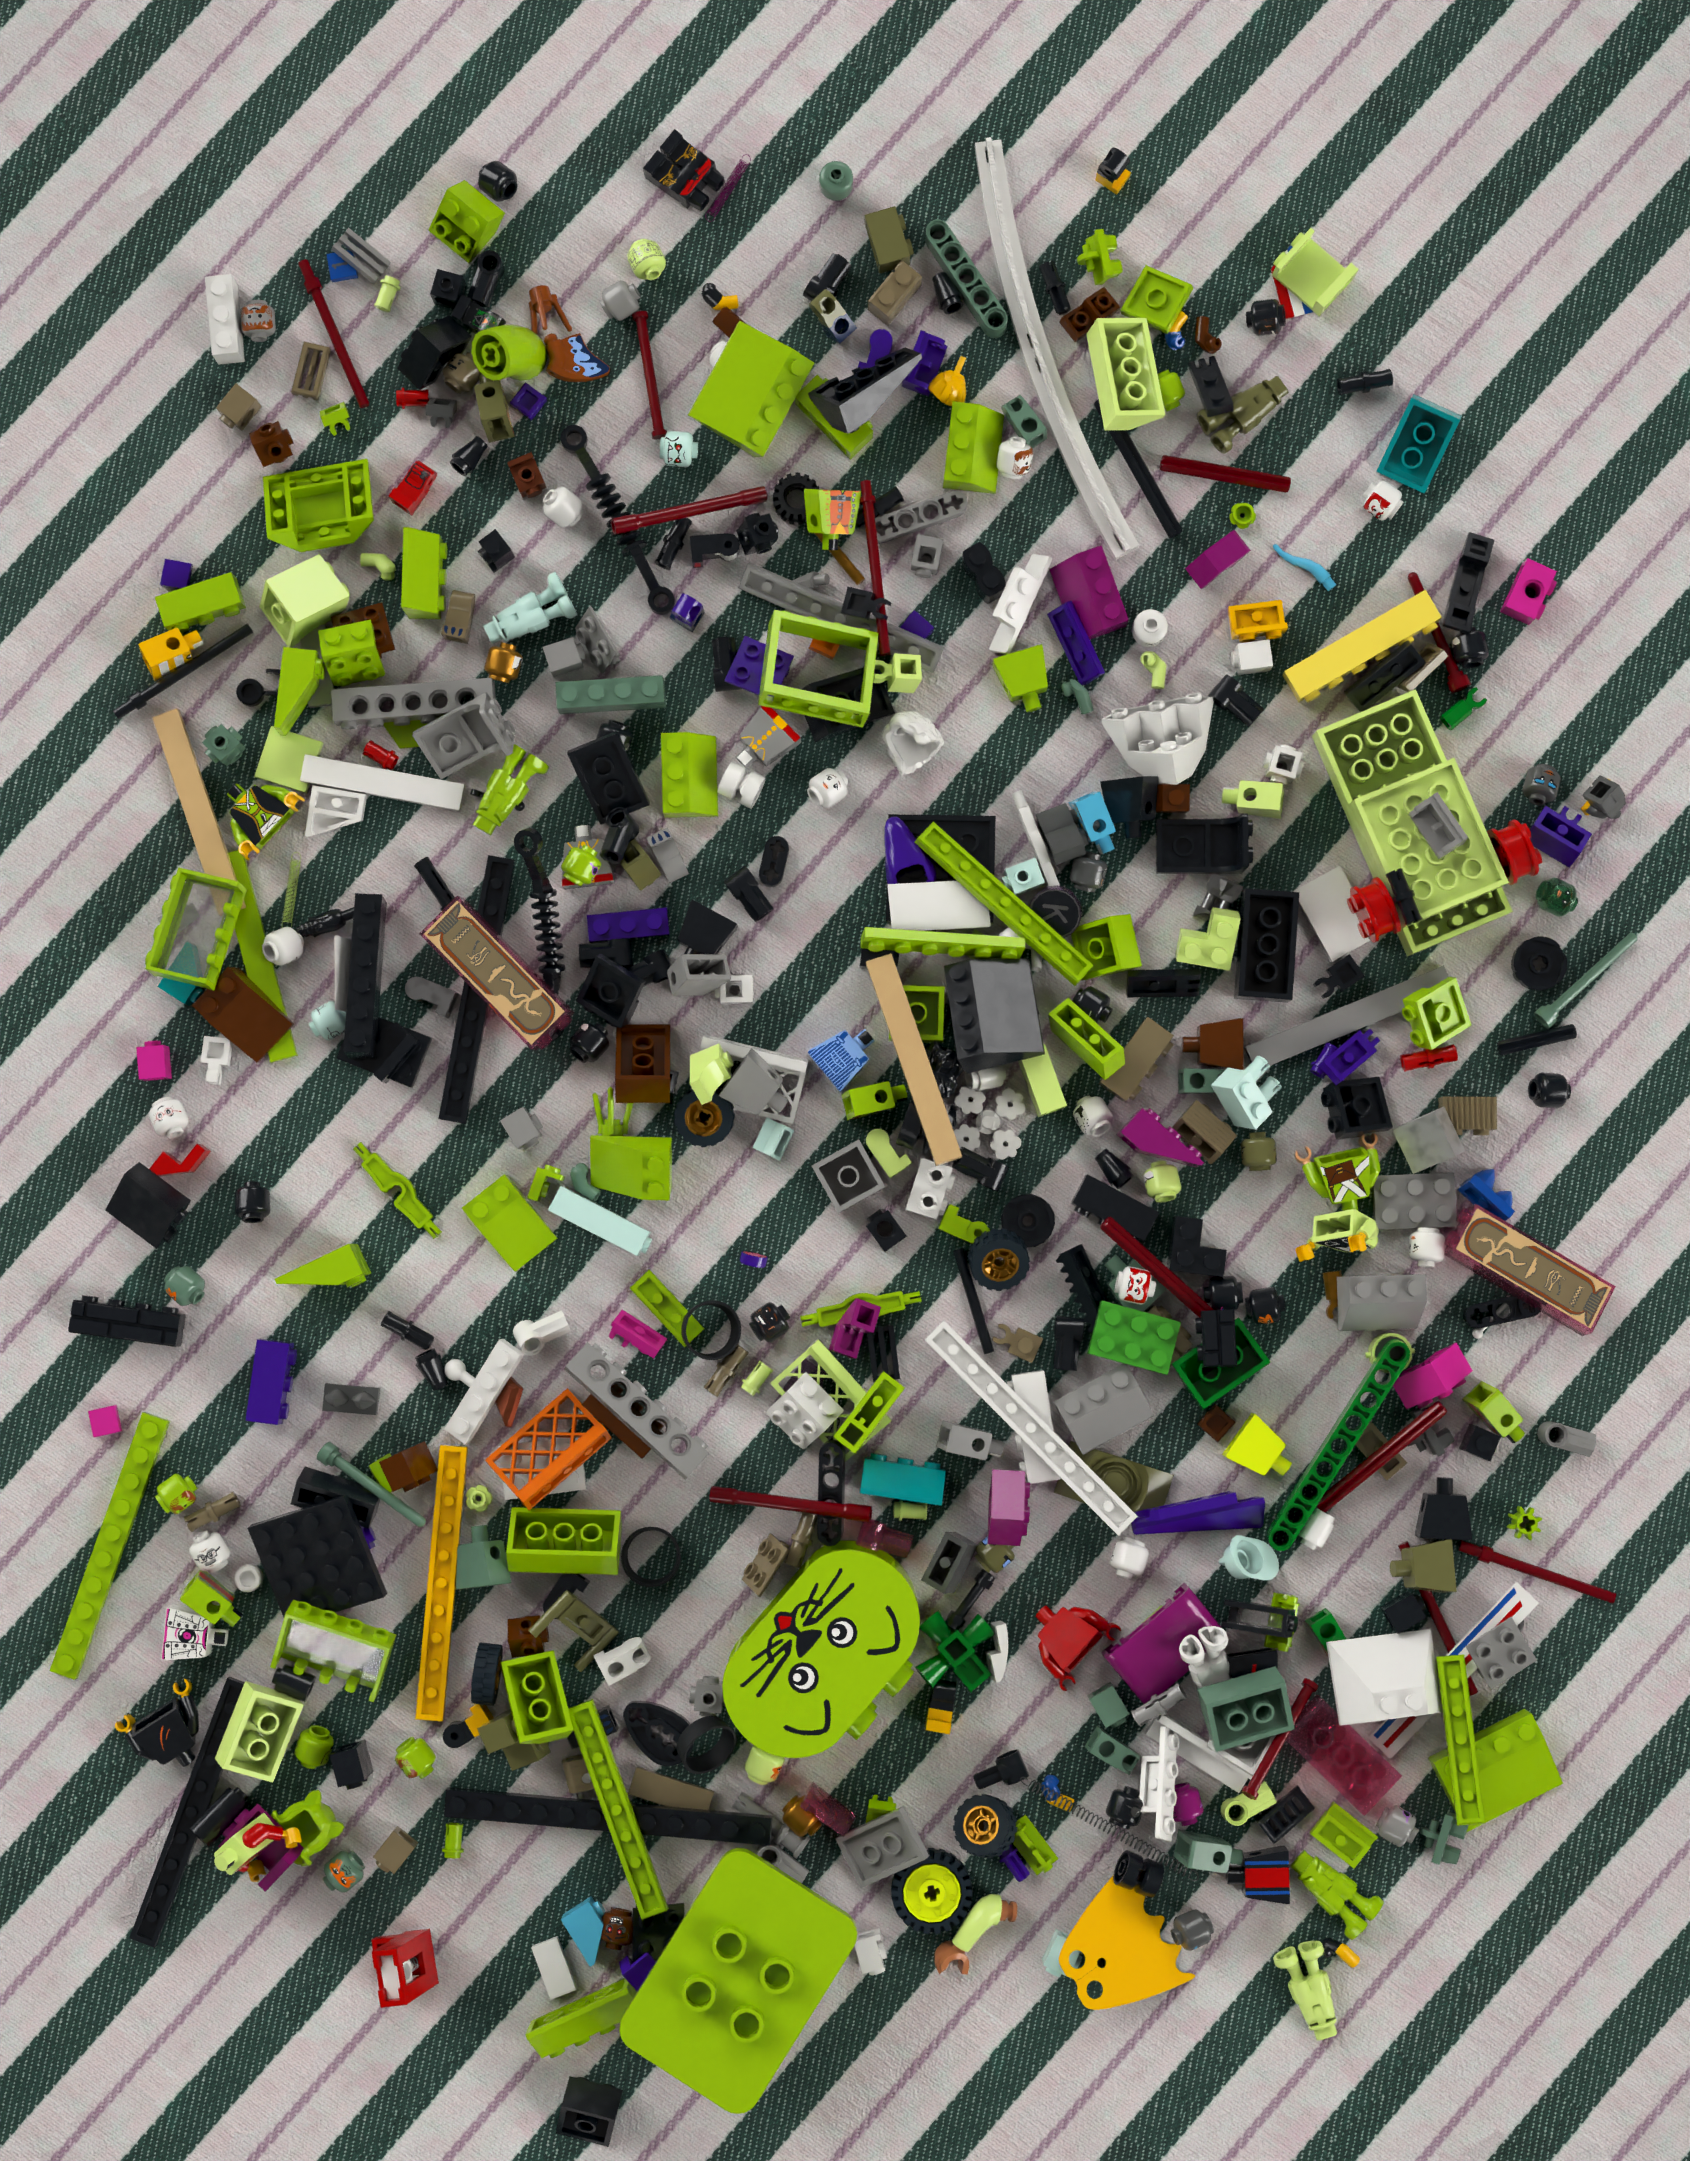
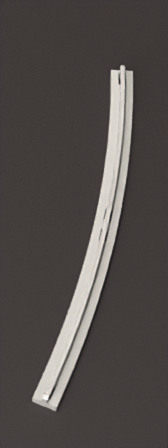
[975,137,1139,560]

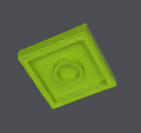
[1120,265,1193,334]

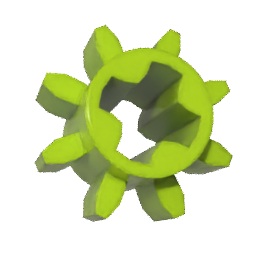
[1507,1506,1542,1540]

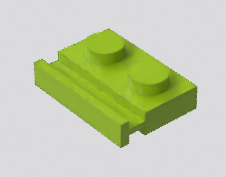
[1309,1801,1378,1869]

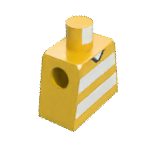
[138,628,203,681]

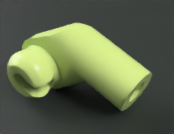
[360,553,396,581]
[1140,651,1166,689]

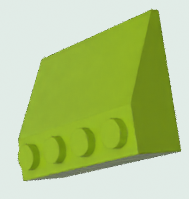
[688,321,814,457]
[1428,1709,1563,1832]

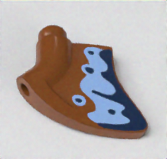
[544,333,610,382]

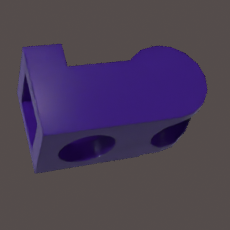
[858,329,893,369]

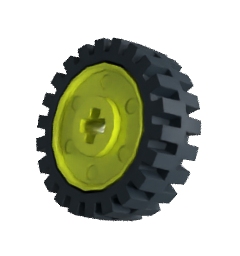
[891,1848,972,1934]

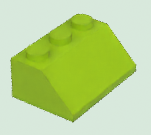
[943,401,1004,494]
[401,527,447,619]
[661,732,718,818]
[500,1650,573,1744]

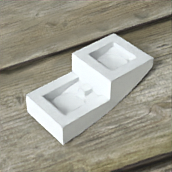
[985,1620,1008,1682]

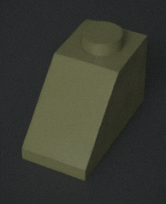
[619,838,662,891]

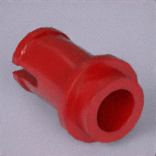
[396,387,429,409]
[362,740,399,770]

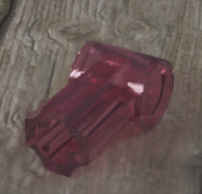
[855,1519,914,1558]

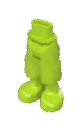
[472,744,549,836]
[1290,1850,1384,1940]

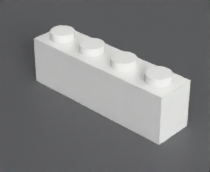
[1007,1370,1061,1484]

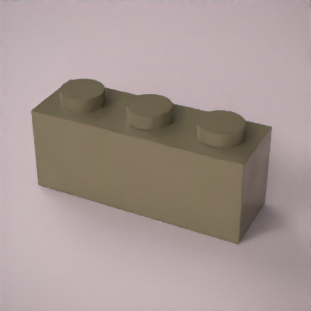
[1098,1017,1174,1102]

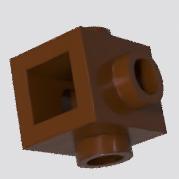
[249,421,294,467]
[508,1615,549,1658]

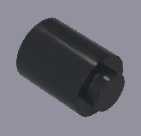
[272,1664,316,1702]

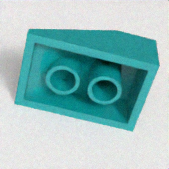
[1376,394,1462,494]

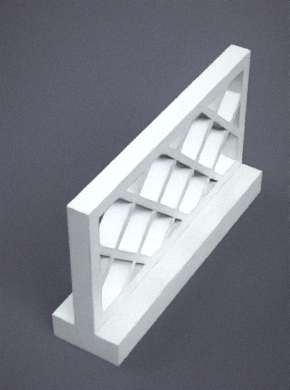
[691,1034,809,1124]

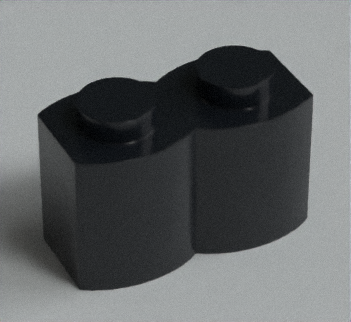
[962,542,1006,604]

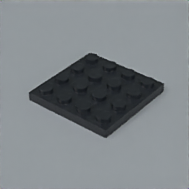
[247,1494,387,1626]

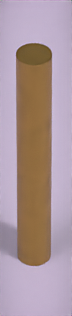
[814,533,865,585]

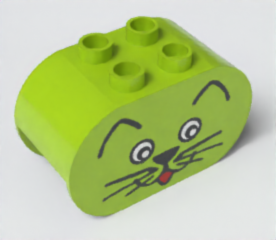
[722,1540,920,1758]

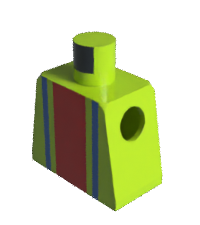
[1462,1381,1525,1443]
[179,1570,243,1627]

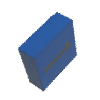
[327,250,358,283]

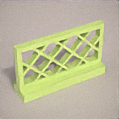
[770,1339,891,1462]

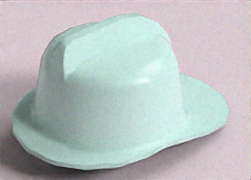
[1219,1535,1279,1580]

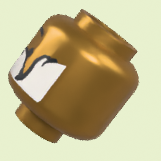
[484,642,523,684]

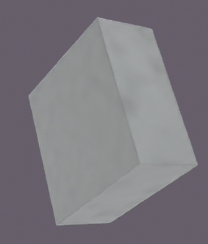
[1392,1107,1465,1174]

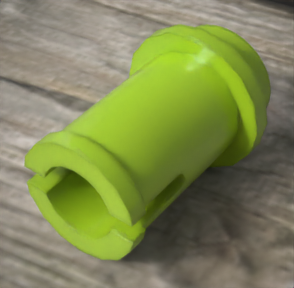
[442,1823,464,1859]

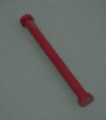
[632,311,667,440]
[1241,1678,1319,1800]

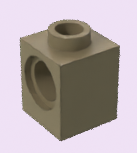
[216,383,262,431]
[373,1826,418,1874]

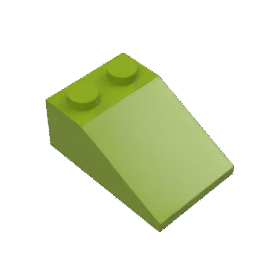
[274,647,326,736]
[590,1135,672,1201]
[462,1174,558,1272]
[275,1244,371,1288]

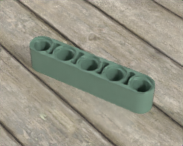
[925,219,1008,338]

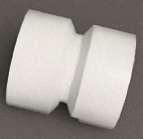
[717,762,766,809]

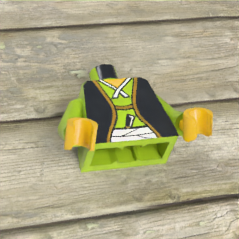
[227,784,305,861]

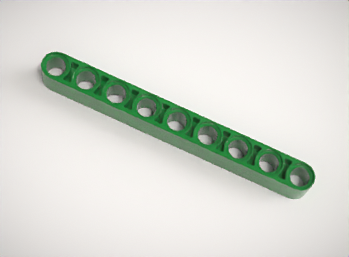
[1267,1339,1410,1551]

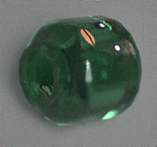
[1536,877,1578,917]

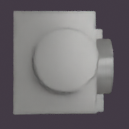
[911,534,944,578]

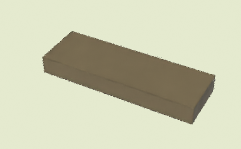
[628,1766,715,1810]

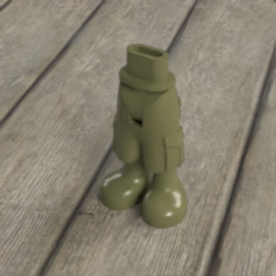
[1197,376,1289,454]

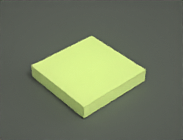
[255,726,323,794]

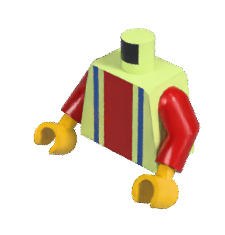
[214,1813,302,1882]

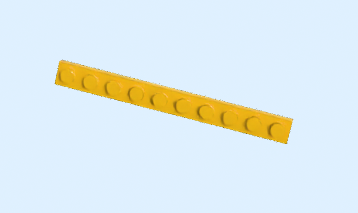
[415,1445,468,1721]

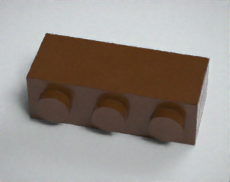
[581,1384,665,1459]

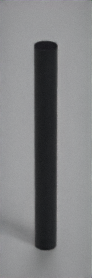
[953,1248,994,1354]

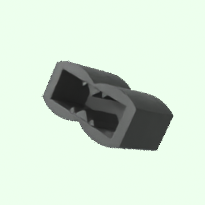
[1035,803,1088,865]

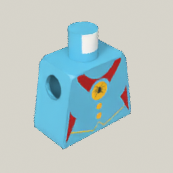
[1068,792,1116,855]

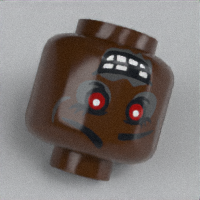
[601,1907,633,1950]

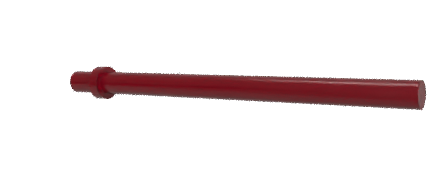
[860,480,891,656]

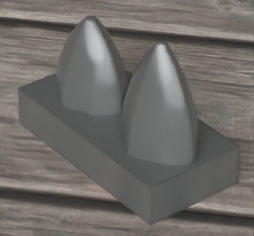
[322,1383,380,1415]

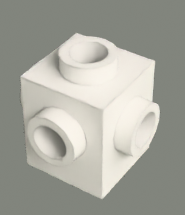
[1262,745,1304,786]

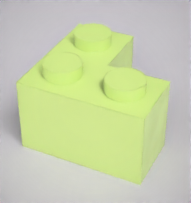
[1175,907,1241,971]

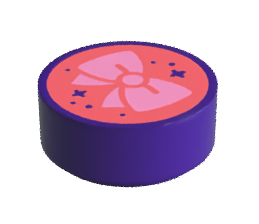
[740,1251,768,1268]

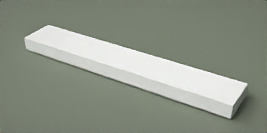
[300,754,465,812]

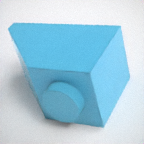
[561,1896,606,1967]

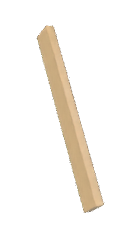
[152,708,246,917]
[866,953,962,1166]

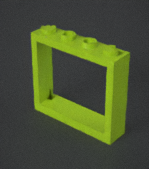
[758,609,879,728]

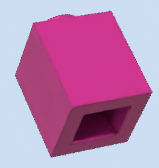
[136,1041,172,1081]

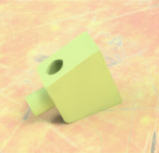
[1222,780,1284,819]

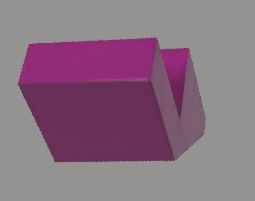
[1185,530,1251,589]
[829,1298,881,1359]

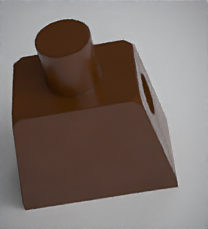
[1182,1018,1244,1070]

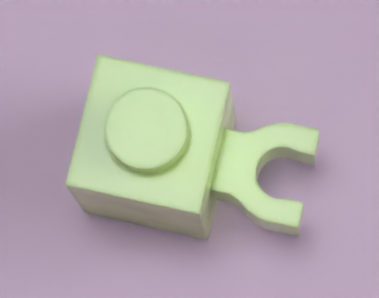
[873,653,922,693]

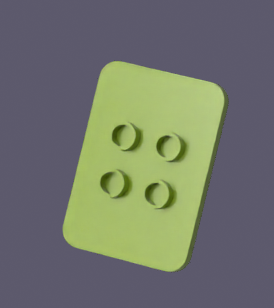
[620,1848,857,2114]

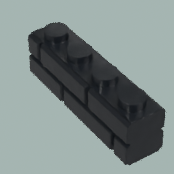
[68,1295,186,1347]

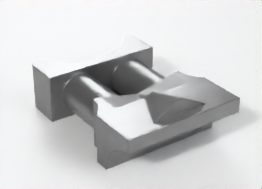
[1192,873,1243,917]

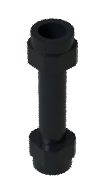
[945,1569,996,1631]

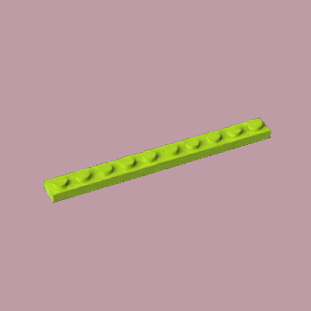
[49,1412,170,1680]

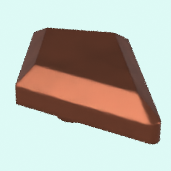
[495,1376,524,1428]

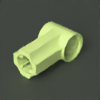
[1220,1781,1277,1826]

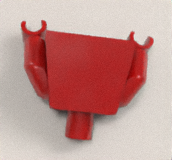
[1035,1606,1121,1691]

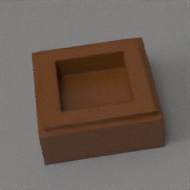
[1197,1404,1236,1442]

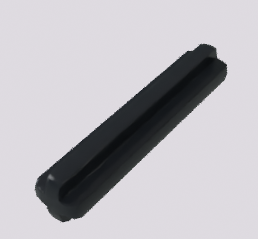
[1497,1024,1577,1055]

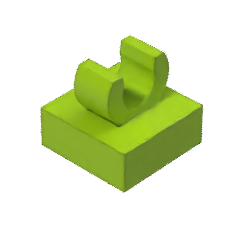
[319,402,350,436]
[865,1794,896,1823]

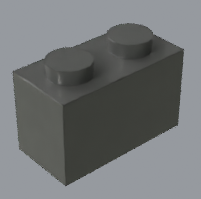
[921,1532,978,1594]

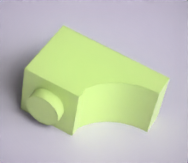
[690,1044,734,1105]

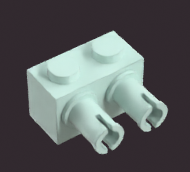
[1211,1056,1282,1130]

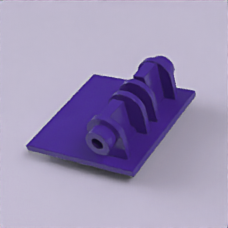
[724,636,794,696]

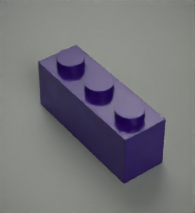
[245,1339,297,1425]

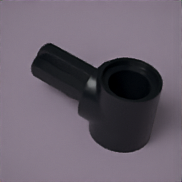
[973,1749,1029,1789]

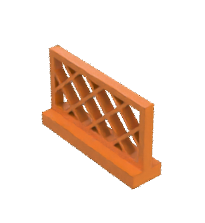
[485,1388,612,1510]

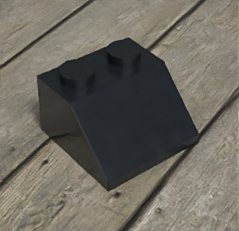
[556,2076,623,2147]

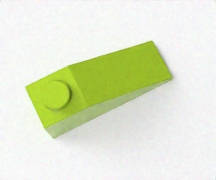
[833,1371,905,1455]

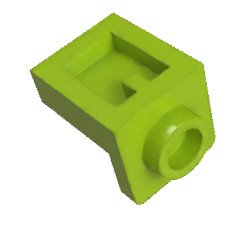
[527,1164,565,1202]

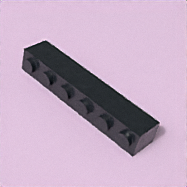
[343,893,387,1059]

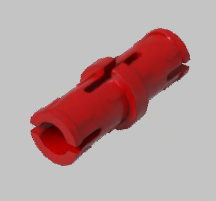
[1400,1044,1458,1072]

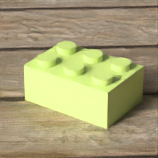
[215,1681,304,1783]

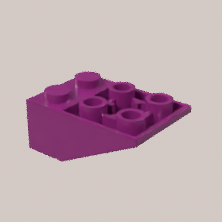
[1116,1108,1204,1167]

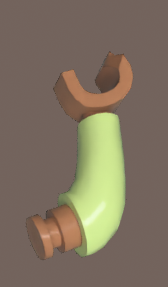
[935,1894,1017,1975]

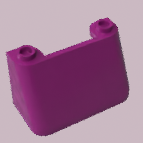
[1101,1583,1228,1704]

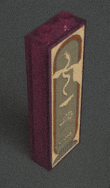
[419,896,575,1050]
[1444,1204,1616,1336]

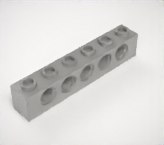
[331,678,496,730]
[564,1342,709,1480]

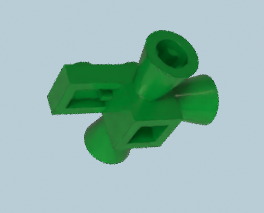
[915,1610,995,1693]

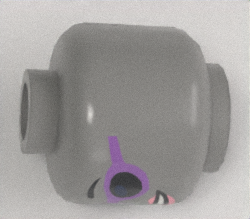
[1376,1805,1419,1847]

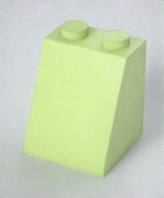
[259,554,350,647]

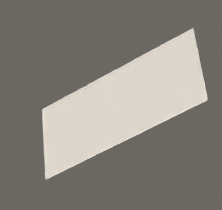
[887,881,991,931]

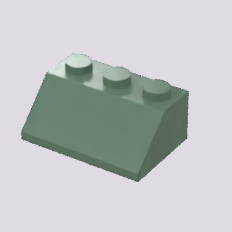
[1197,1666,1295,1752]

